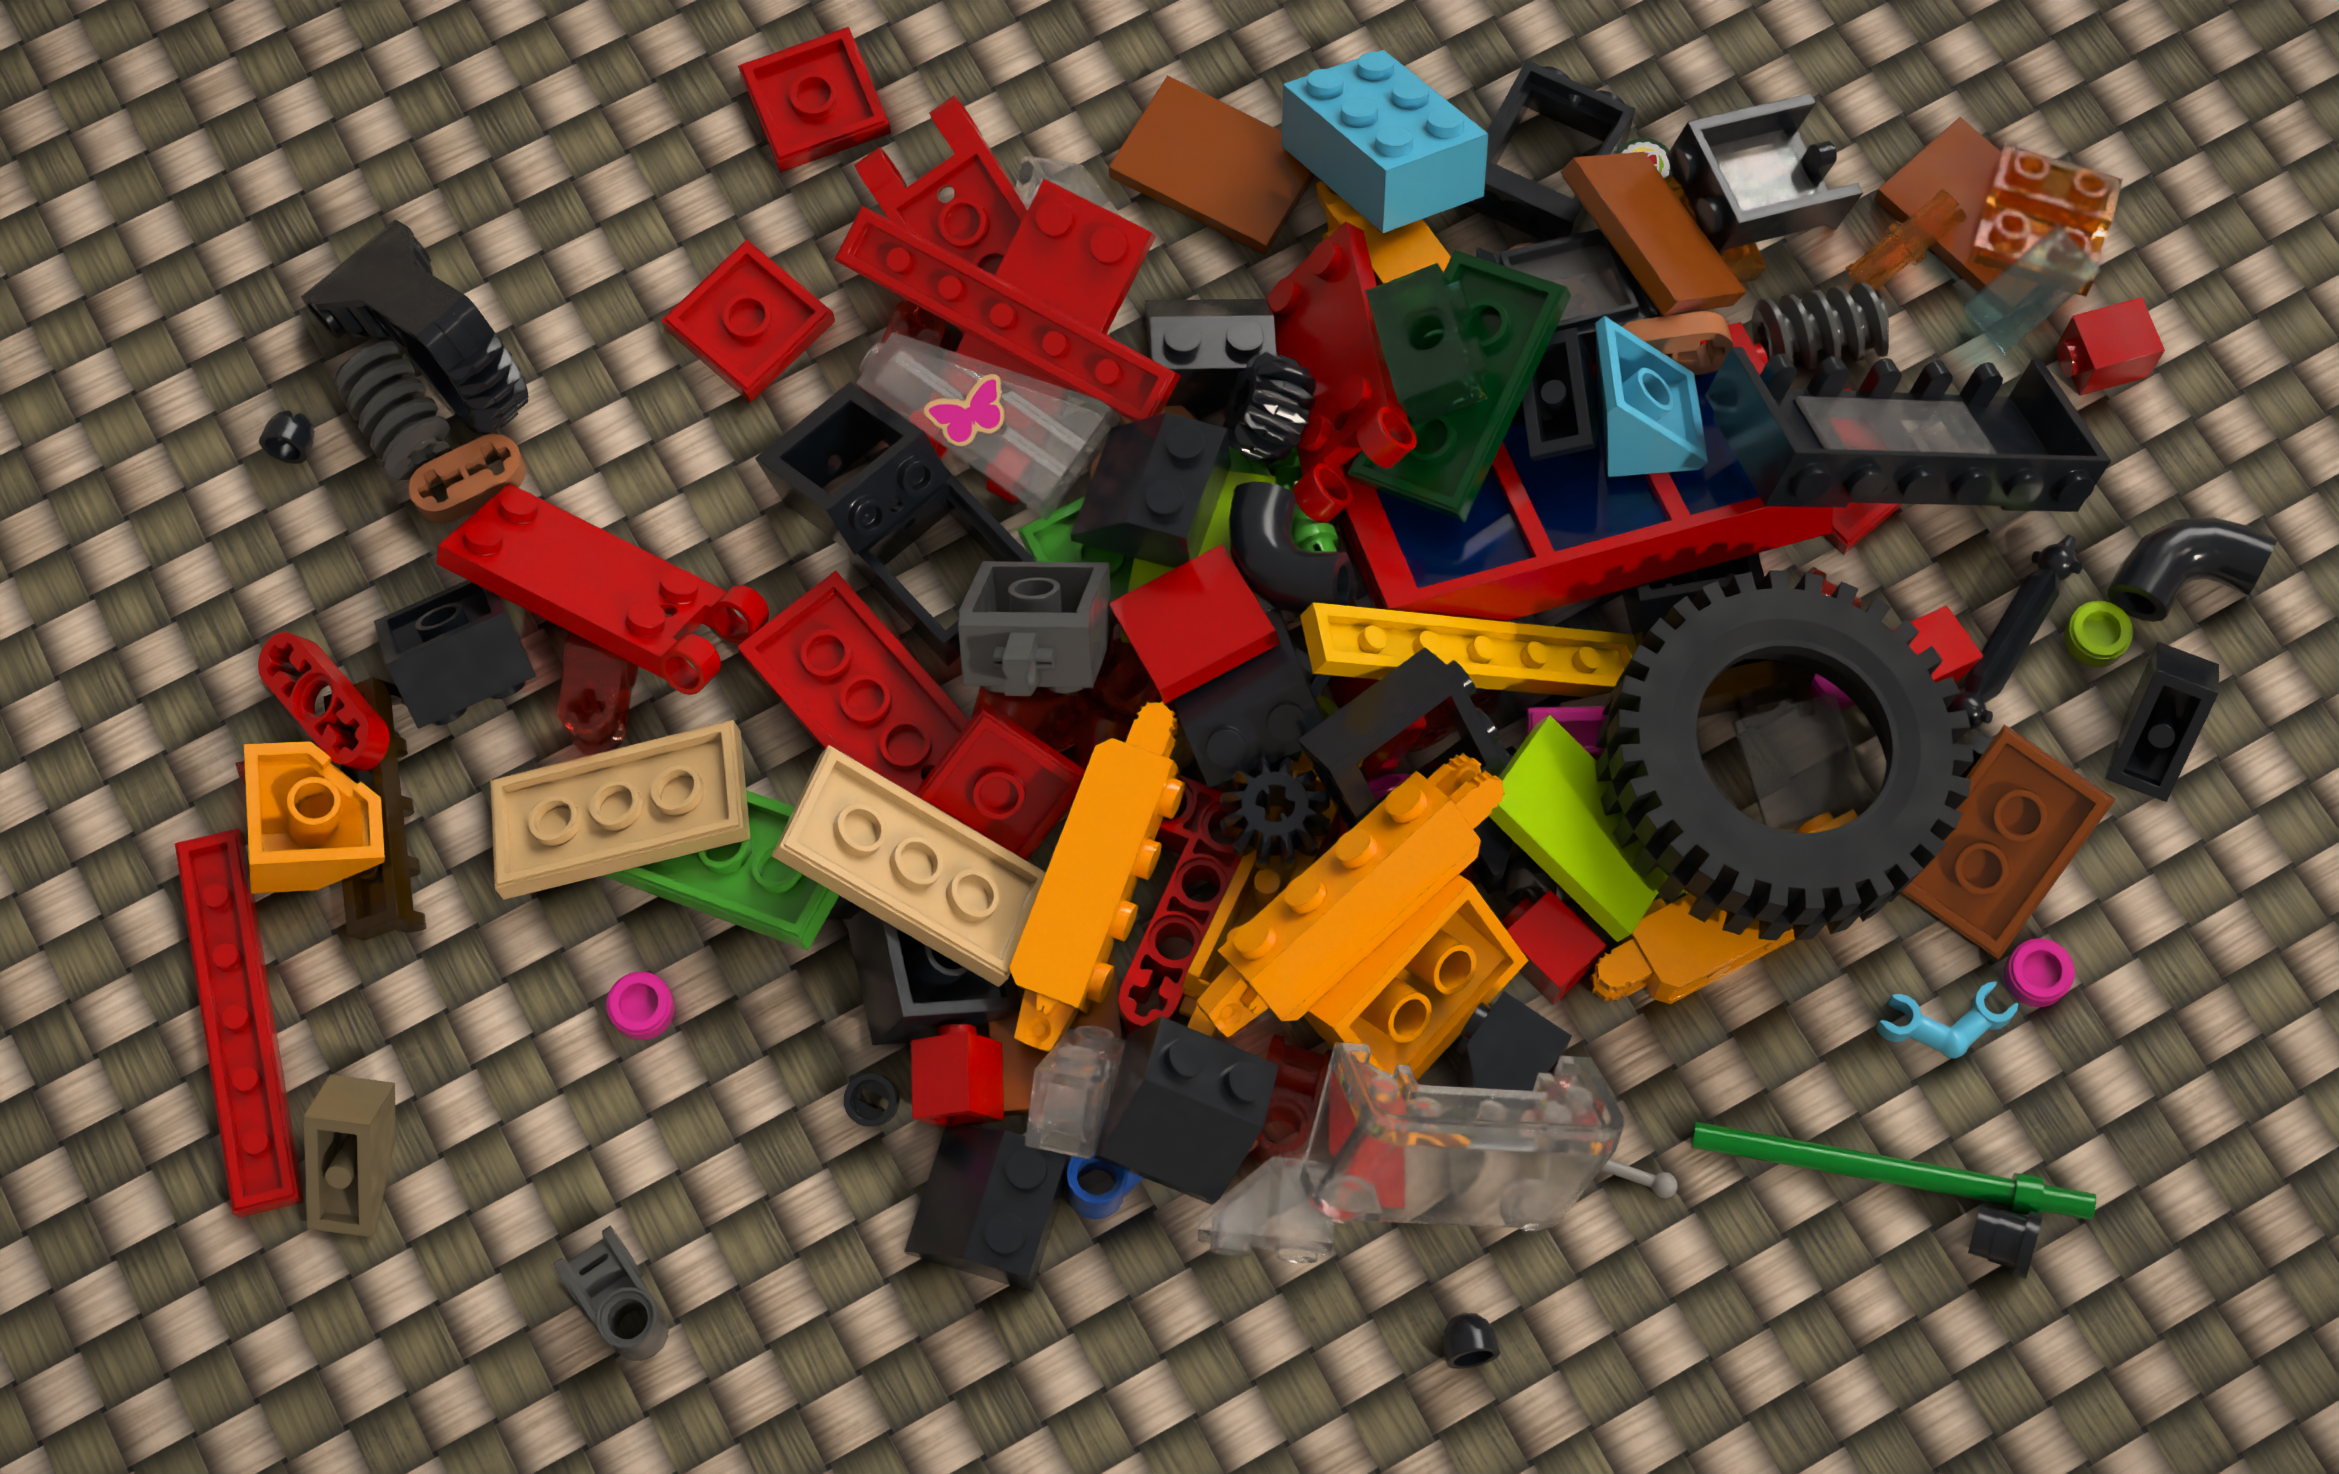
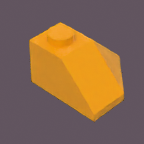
[244,741,385,894]

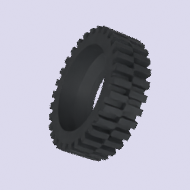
[1595,570,1973,941]

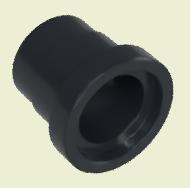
[1968,1205,2044,1279]

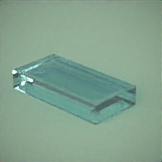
[1963,223,2101,354]

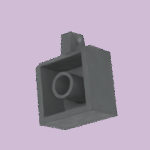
[958,561,1114,696]

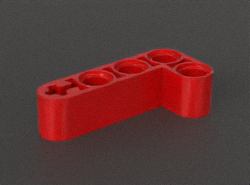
[1118,775,1242,1034]

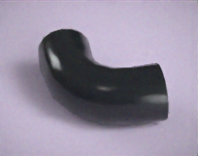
[1229,482,1353,614]
[2107,516,2277,622]

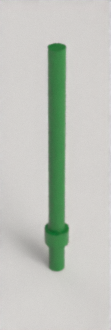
[1691,1122,2096,1220]

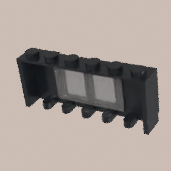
[1705,347,2111,512]

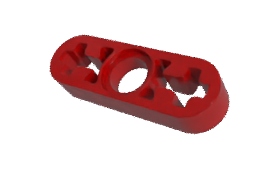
[258,632,390,771]

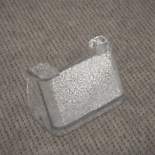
[1300,1042,1625,1232]

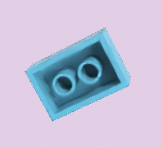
[1282,50,1488,233]

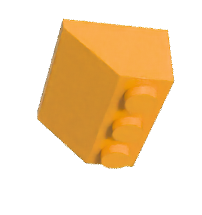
[1303,874,1529,1104]

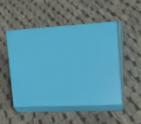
[1595,316,1708,477]

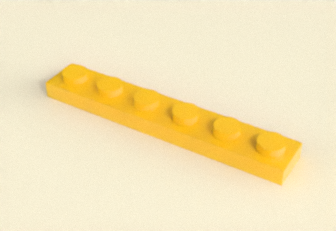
[1300,602,1637,698]

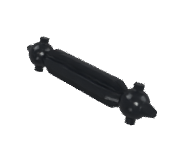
[1946,535,2082,730]

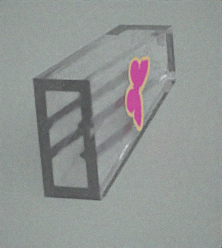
[856,332,1120,521]

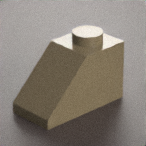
[304,1074,396,1238]

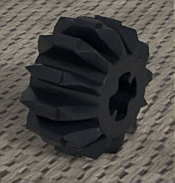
[1222,352,1316,463]
[1220,757,1331,870]

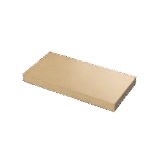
[490,720,751,900]
[771,745,1046,987]

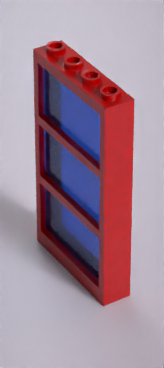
[1336,322,1833,622]

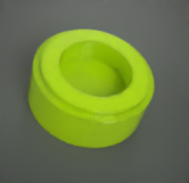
[2064,601,2133,667]

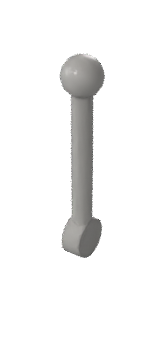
[1543,1134,1678,1198]

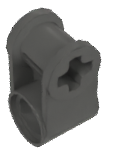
[553,1225,669,1361]

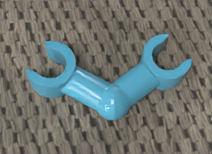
[1876,981,2019,1059]

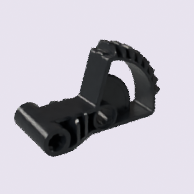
[301,220,529,435]

